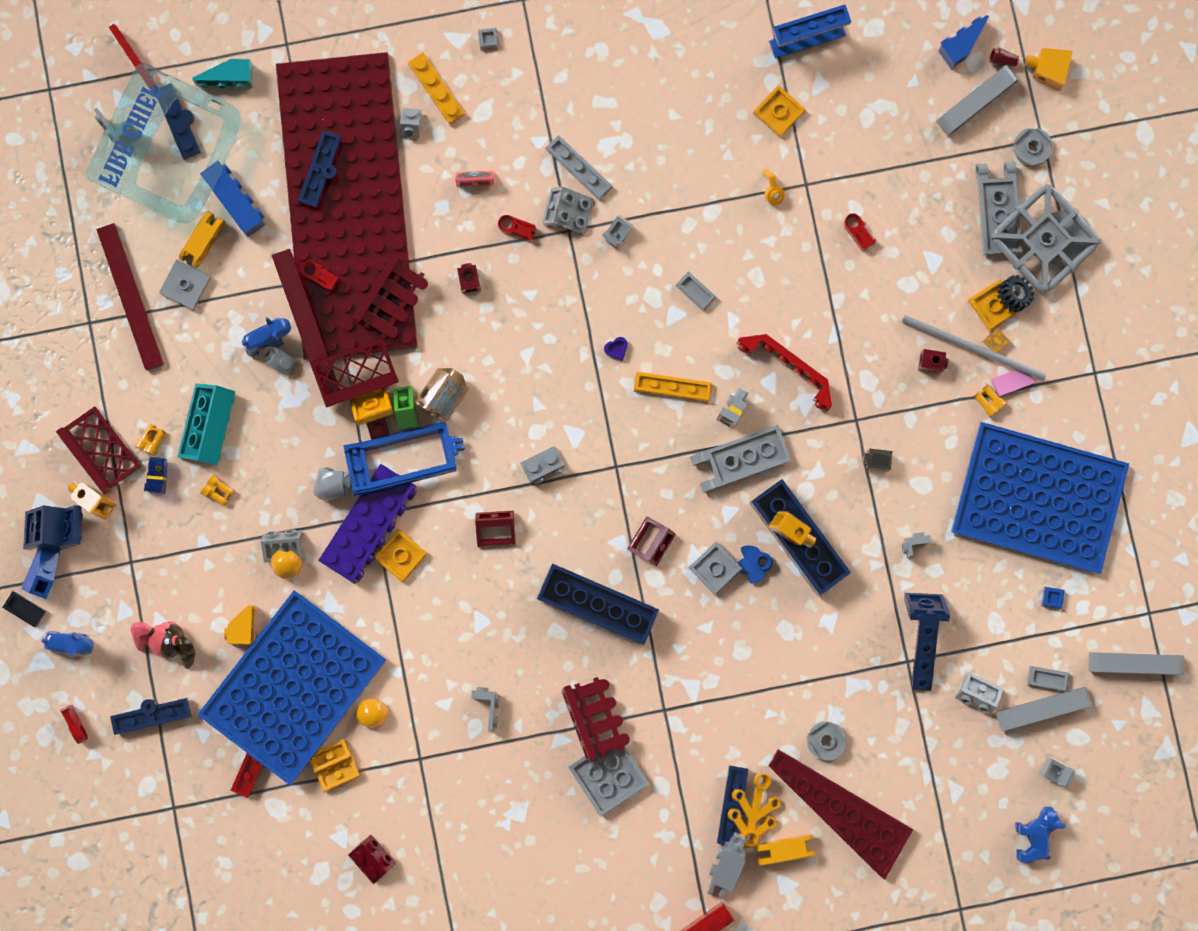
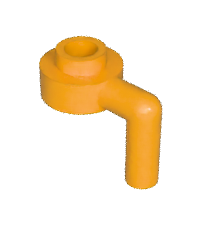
[762,169,785,205]

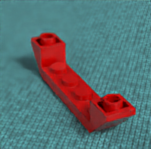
[736,334,832,412]

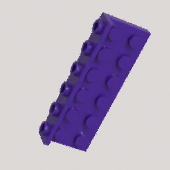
[318,464,417,583]

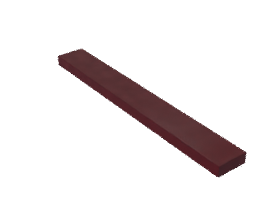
[96,223,164,371]
[271,249,340,394]

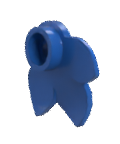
[738,545,773,583]

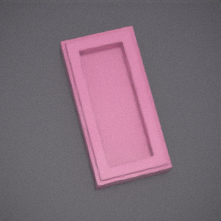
[991,365,1035,397]

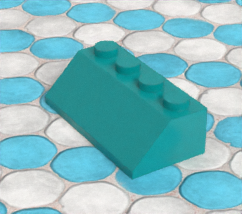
[177,383,235,465]

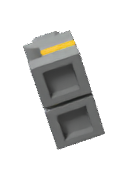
[716,388,749,429]

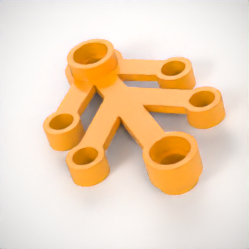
[728,772,781,848]

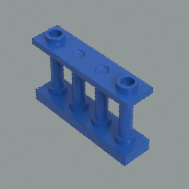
[769,4,852,59]

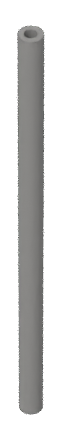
[902,315,1047,381]

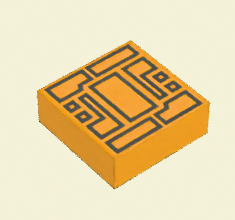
[983,327,1010,353]

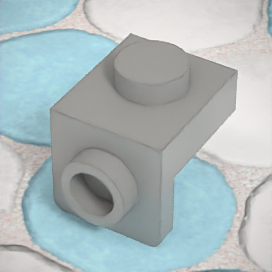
[400,108,422,139]
[602,215,634,247]
[264,347,297,376]
[902,532,931,558]
[1039,757,1075,788]

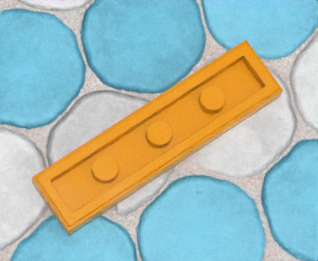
[634,372,712,402]

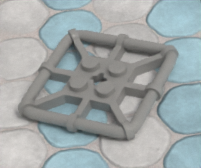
[991,184,1100,294]

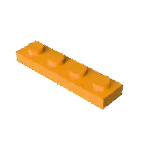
[407,52,465,125]

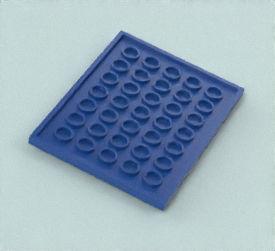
[951,422,1129,574]
[197,590,386,786]

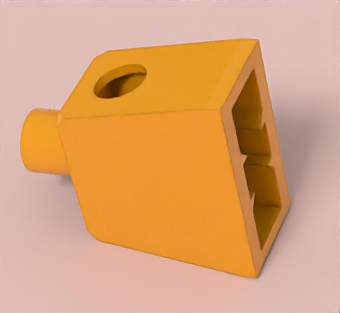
[1025,48,1073,90]
[68,481,116,520]
[768,511,816,548]

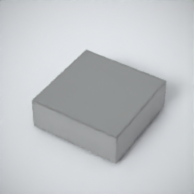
[478,28,499,50]

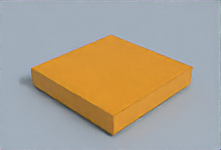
[753,85,806,138]
[967,279,1019,332]
[350,387,394,426]
[374,528,428,583]

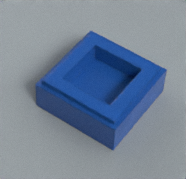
[1041,587,1065,609]

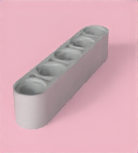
[936,65,1019,136]
[1089,652,1184,675]
[996,687,1092,731]

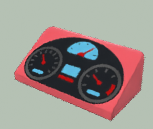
[455,171,494,187]

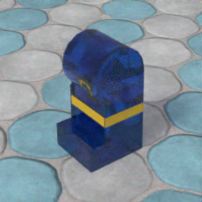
[144,457,168,494]

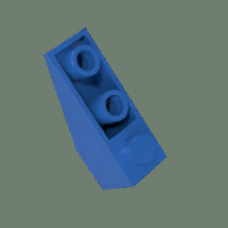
[938,14,989,69]
[21,547,60,599]

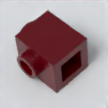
[918,349,949,374]

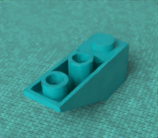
[192,59,253,89]

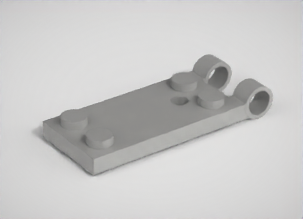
[976,162,1022,255]
[690,425,791,493]

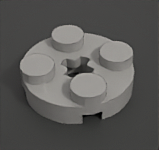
[1012,128,1052,167]
[807,722,846,760]

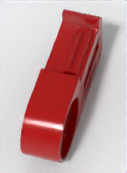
[844,213,876,251]
[498,215,536,243]
[301,260,339,292]
[60,705,88,744]

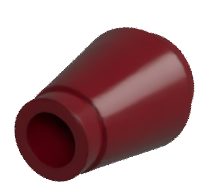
[989,47,1019,67]

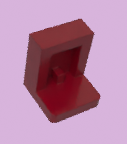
[366,417,390,440]

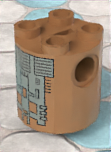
[414,368,469,424]

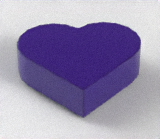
[604,337,628,361]

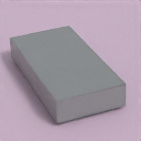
[675,271,716,311]
[1027,666,1069,692]

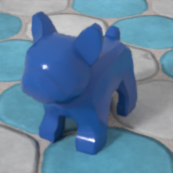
[241,317,291,357]
[41,631,94,658]
[1015,806,1066,863]

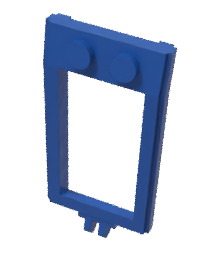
[343,422,465,496]

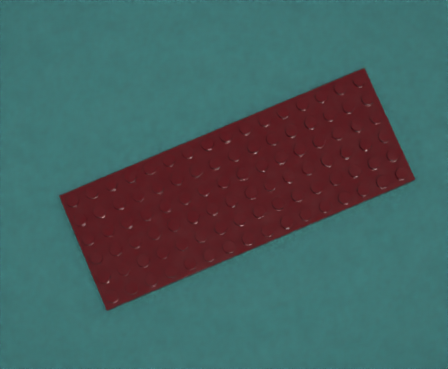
[276,52,418,360]

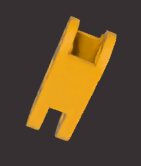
[179,211,226,269]
[755,834,816,865]

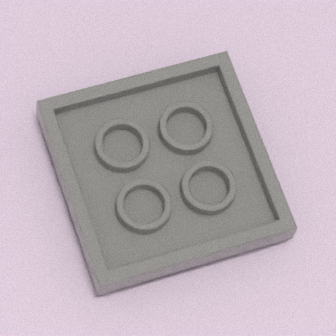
[568,746,649,816]

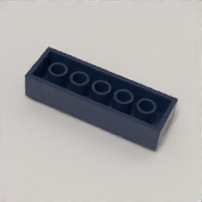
[749,479,851,596]
[537,563,659,646]

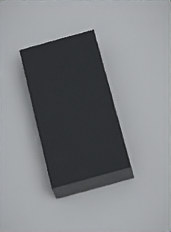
[2,591,47,628]

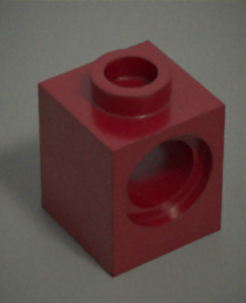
[457,263,481,294]

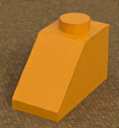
[224,605,255,644]

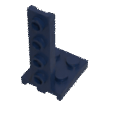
[904,593,950,691]

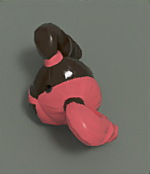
[130,621,196,669]

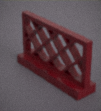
[310,338,399,408]
[56,406,141,495]

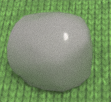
[314,467,350,501]

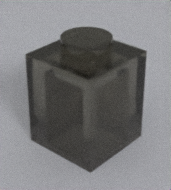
[863,448,893,472]

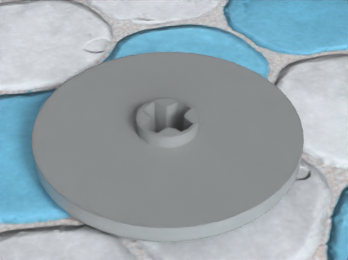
[1042,210,1090,267]

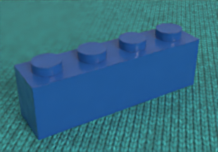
[200,161,266,238]

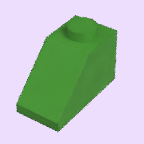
[393,385,418,430]

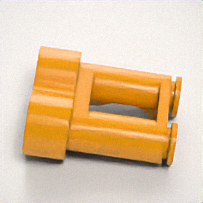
[973,384,1007,418]
[134,423,166,457]
[200,474,234,507]

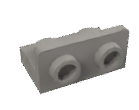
[520,446,565,485]
[261,529,303,563]
[955,672,1004,715]

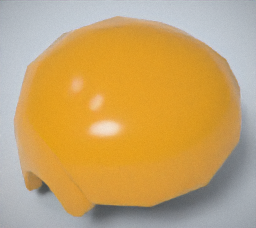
[270,550,302,579]
[356,698,388,728]

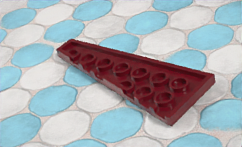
[768,749,914,880]

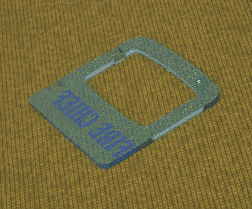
[86,63,241,223]

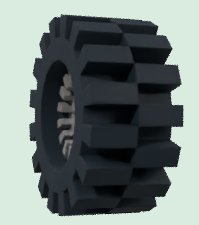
[997,275,1034,313]

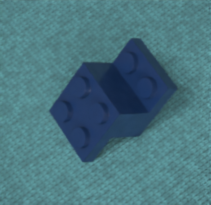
[23,505,83,550]

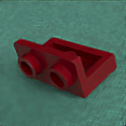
[348,835,396,884]

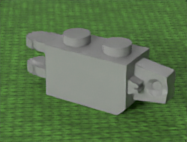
[707,833,746,900]

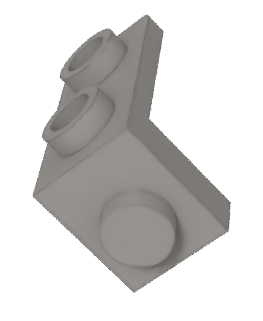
[471,687,499,732]

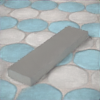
[545,135,613,201]

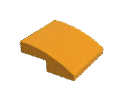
[310,739,361,793]

